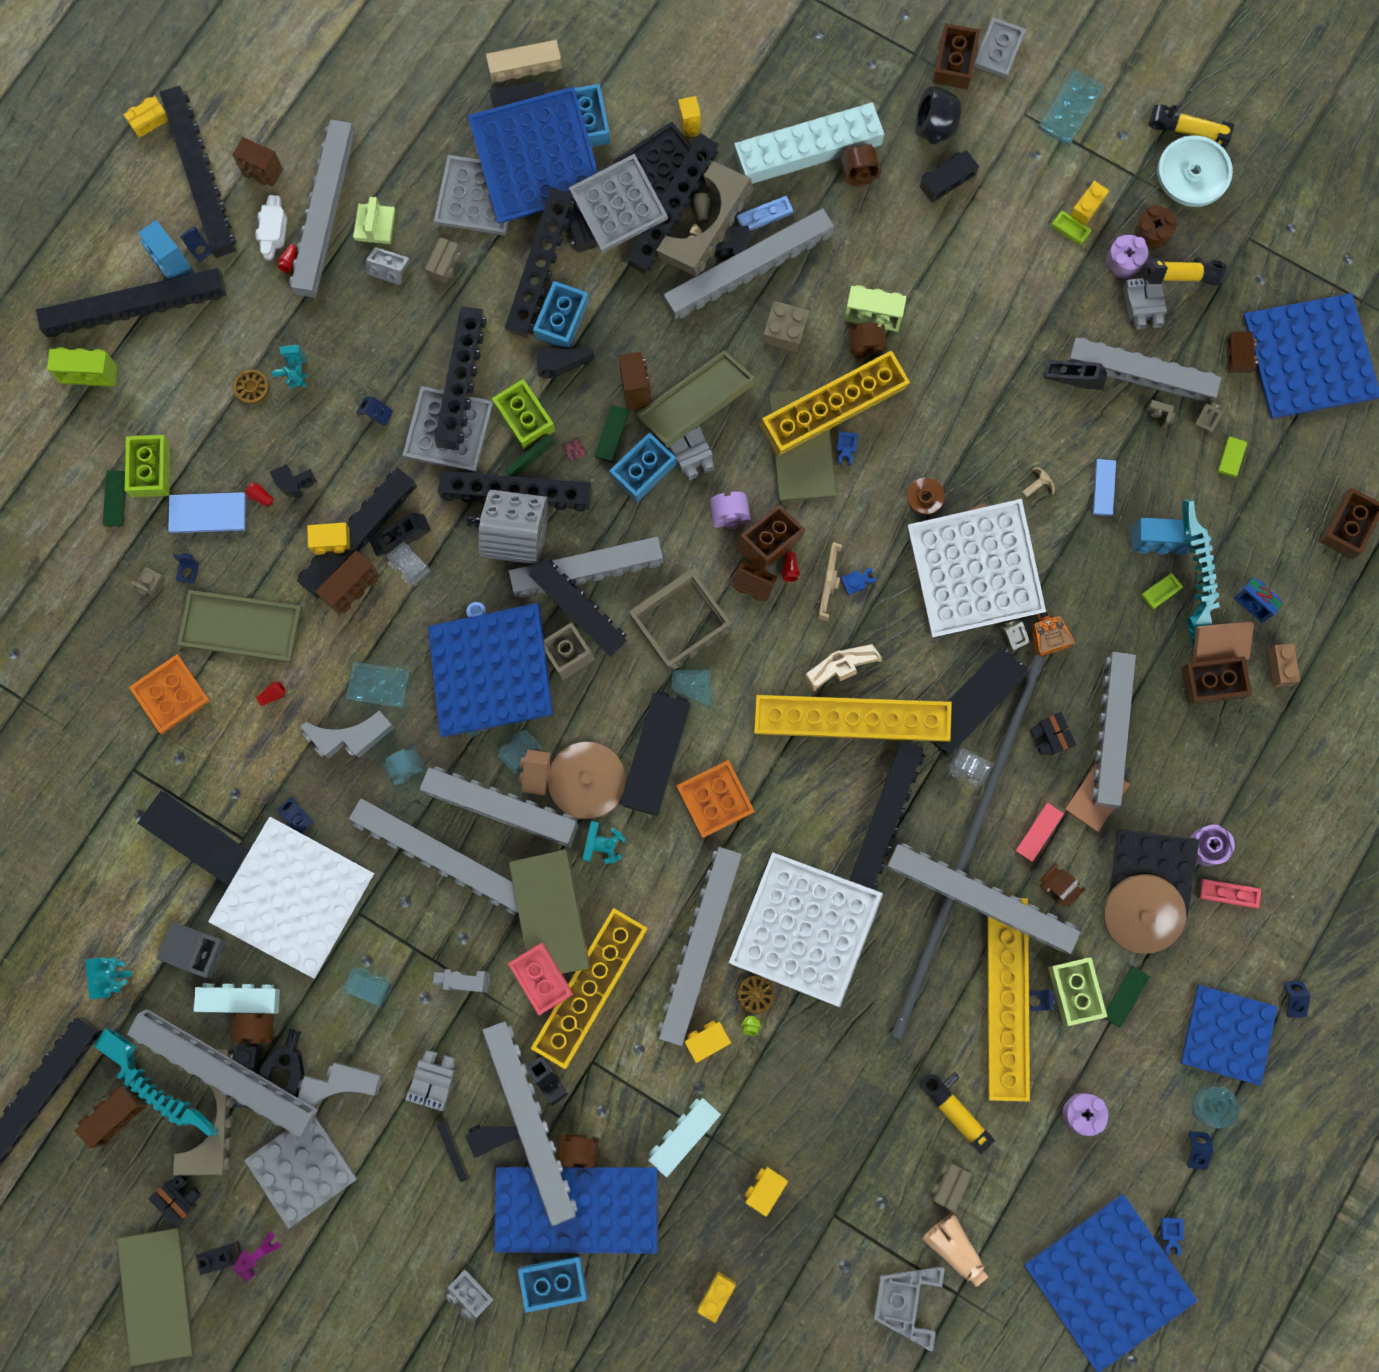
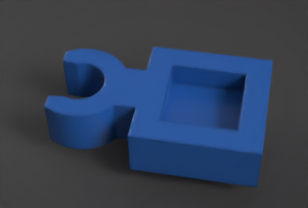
[837,431,858,466]
[841,568,877,596]
[1161,1217,1184,1255]

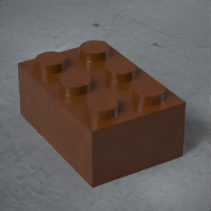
[932,23,980,90]
[618,352,652,410]
[1319,488,1379,560]
[735,504,806,572]
[315,550,379,616]
[1181,656,1252,706]
[74,1086,149,1149]

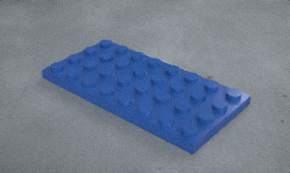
[495,1167,658,1254]

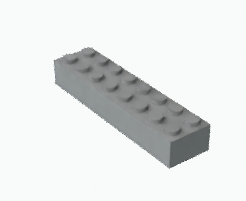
[420,766,579,848]

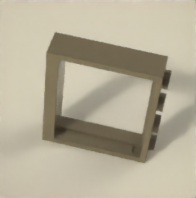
[629,569,731,671]

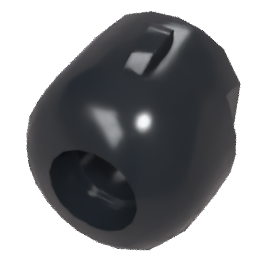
[915,86,962,144]

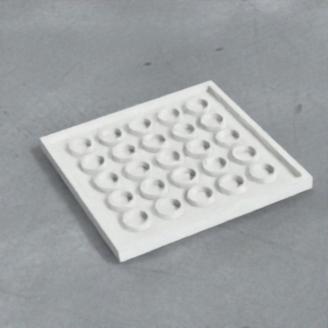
[907,499,1046,637]
[208,817,374,979]
[729,852,883,1007]

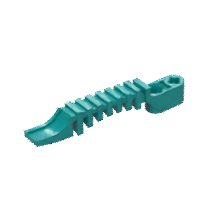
[1182,499,1220,650]
[94,1028,219,1137]

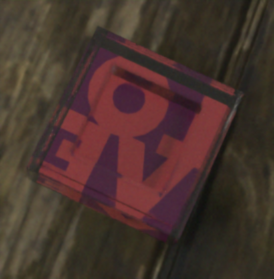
[562,437,587,463]

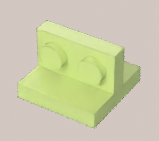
[353,197,396,244]

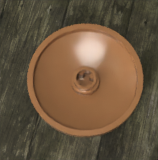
[548,742,626,820]
[1104,874,1186,954]

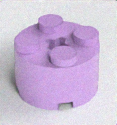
[1106,235,1148,279]
[710,492,751,529]
[1190,825,1235,866]
[1063,1093,1108,1136]

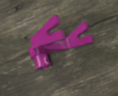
[232,1232,282,1283]

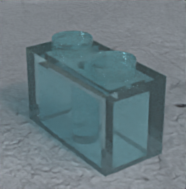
[497,729,542,775]
[342,966,392,1006]

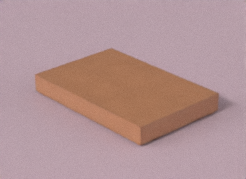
[1193,621,1254,663]
[1064,762,1130,832]

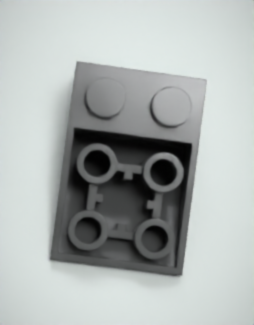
[156,921,227,978]

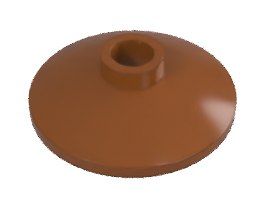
[907,478,945,515]

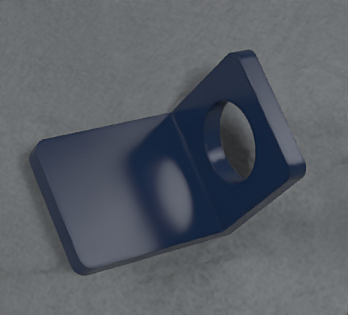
[180,226,212,262]
[356,397,393,426]
[173,553,199,584]
[277,797,313,833]
[1283,981,1311,1018]
[1029,990,1055,1011]
[1187,1131,1214,1170]

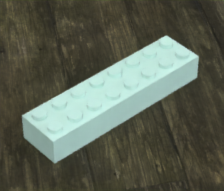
[734,102,884,184]

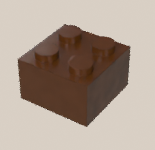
[232,137,283,187]

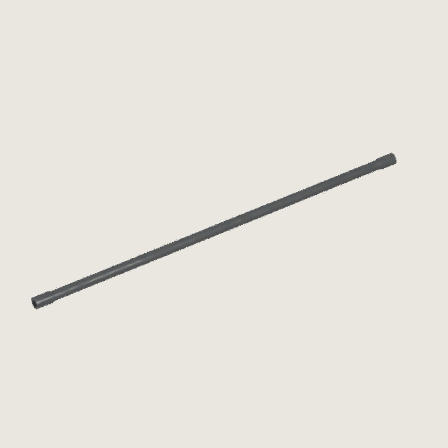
[891,655,1045,1040]

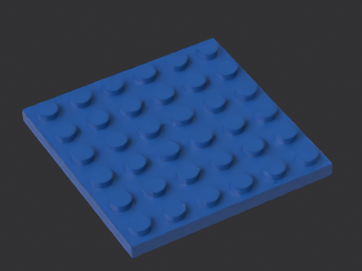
[468,87,598,224]
[1243,293,1379,419]
[428,603,553,738]
[1024,1194,1198,1372]

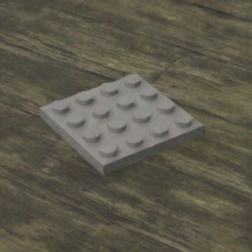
[569,154,668,253]
[434,155,509,236]
[402,386,494,473]
[244,1116,358,1229]

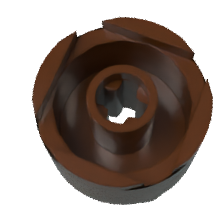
[840,144,881,187]
[1134,205,1177,250]
[848,323,887,358]
[1039,863,1086,907]
[231,1013,274,1043]
[556,1134,599,1168]

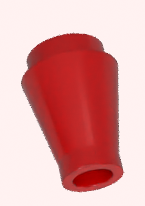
[277,244,298,273]
[244,482,274,507]
[781,552,800,582]
[256,681,287,706]

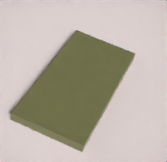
[636,350,757,448]
[769,389,836,502]
[177,590,302,663]
[509,849,591,974]
[117,1227,194,1366]

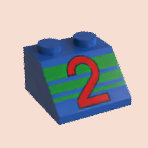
[1233,577,1283,623]

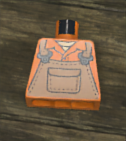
[1031,609,1075,656]

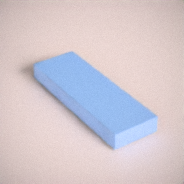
[736,196,793,231]
[1093,459,1116,516]

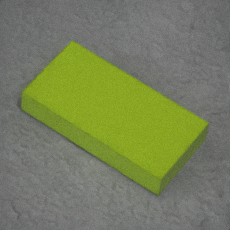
[1050,210,1092,246]
[1217,436,1247,478]
[1140,572,1183,610]

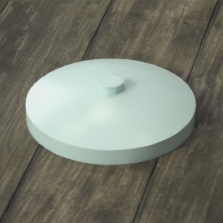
[1157,136,1233,207]

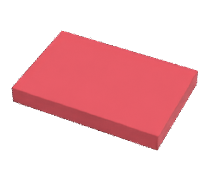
[508,942,574,1015]

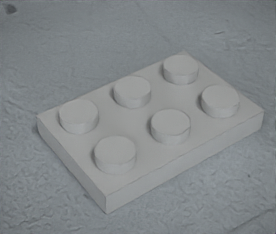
[973,18,1026,79]

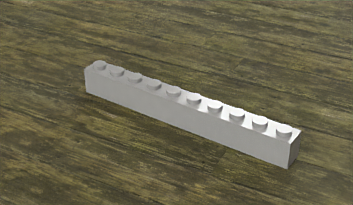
[289,120,355,298]
[664,208,834,319]
[349,798,518,916]
[886,843,1080,954]
[657,847,742,1046]
[127,1009,318,1137]
[482,1022,578,1227]

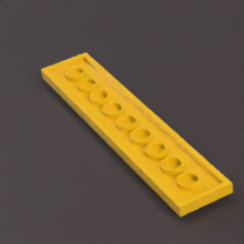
[754,695,952,742]
[987,898,1030,1102]

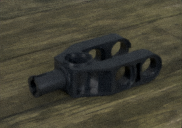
[259,1029,305,1098]

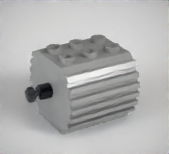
[466,490,548,564]

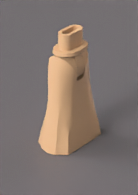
[923,1213,988,1287]

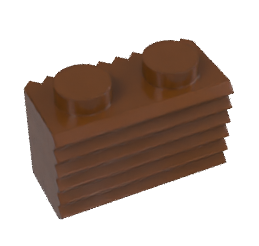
[1226,331,1258,373]
[732,561,777,602]

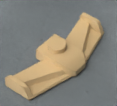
[818,542,842,621]
[805,644,882,692]

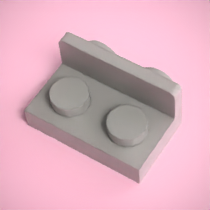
[366,247,409,285]
[444,1270,493,1322]

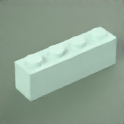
[194,983,280,1014]
[648,1097,721,1177]

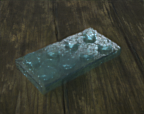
[1038,69,1105,146]

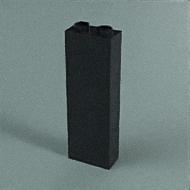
[930,647,1029,758]
[620,691,691,817]
[137,791,250,886]

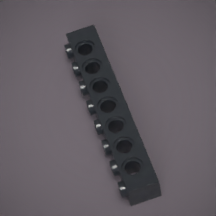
[625,133,719,274]
[505,187,575,338]
[435,306,487,450]
[438,470,592,512]

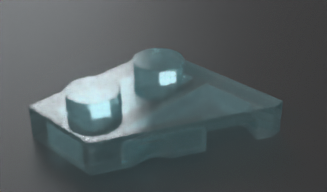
[672,670,711,708]

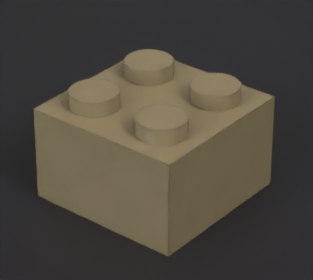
[763,301,810,352]
[544,622,596,680]

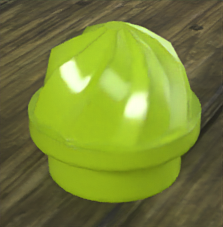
[741,1015,761,1036]

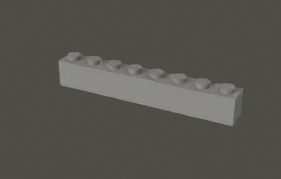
[1068,338,1221,403]
[509,537,663,598]
[1091,652,1136,809]

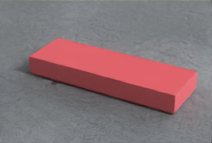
[1015,803,1064,862]
[1198,879,1261,909]

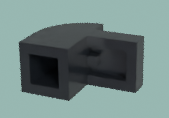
[714,226,750,259]
[270,464,317,497]
[526,1056,569,1106]

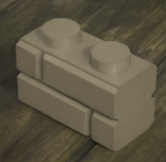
[424,237,462,284]
[930,1162,973,1212]

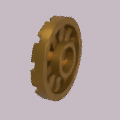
[233,370,269,404]
[738,976,775,1014]

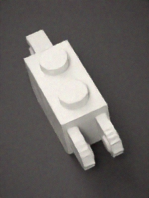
[255,195,287,261]

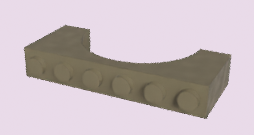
[657,161,753,277]
[173,1049,235,1175]

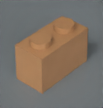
[1268,643,1300,687]
[519,749,551,796]

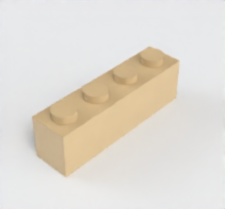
[486,40,562,83]

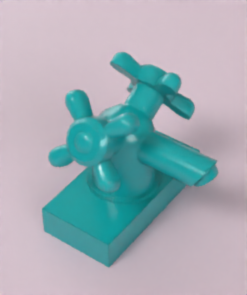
[271,345,307,389]
[582,821,626,864]
[85,957,132,1000]

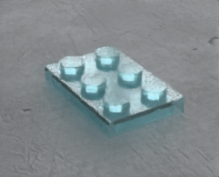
[346,662,411,709]

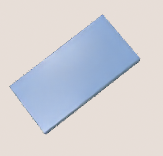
[168,492,246,533]

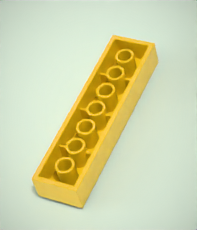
[759,350,910,457]
[531,908,648,1069]

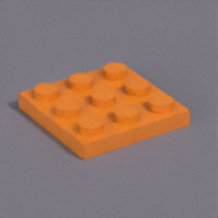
[129,654,210,734]
[676,760,755,839]

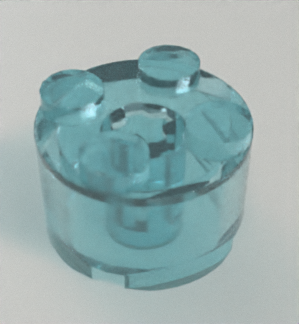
[379,744,425,785]
[1192,1086,1240,1129]

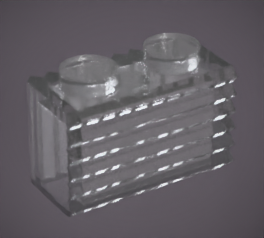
[387,541,431,587]
[947,746,994,788]

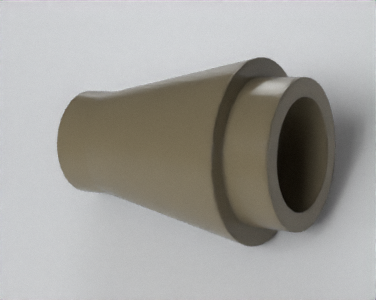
[692,193,710,222]

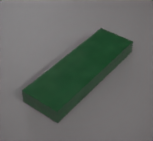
[594,405,629,463]
[505,434,554,477]
[103,471,126,527]
[1104,966,1150,1028]

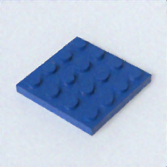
[1180,985,1277,1086]

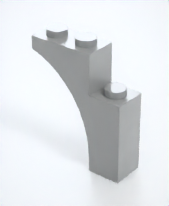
[301,710,394,758]
[297,1063,383,1107]

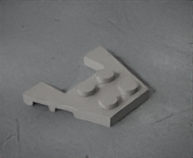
[874,1267,945,1351]

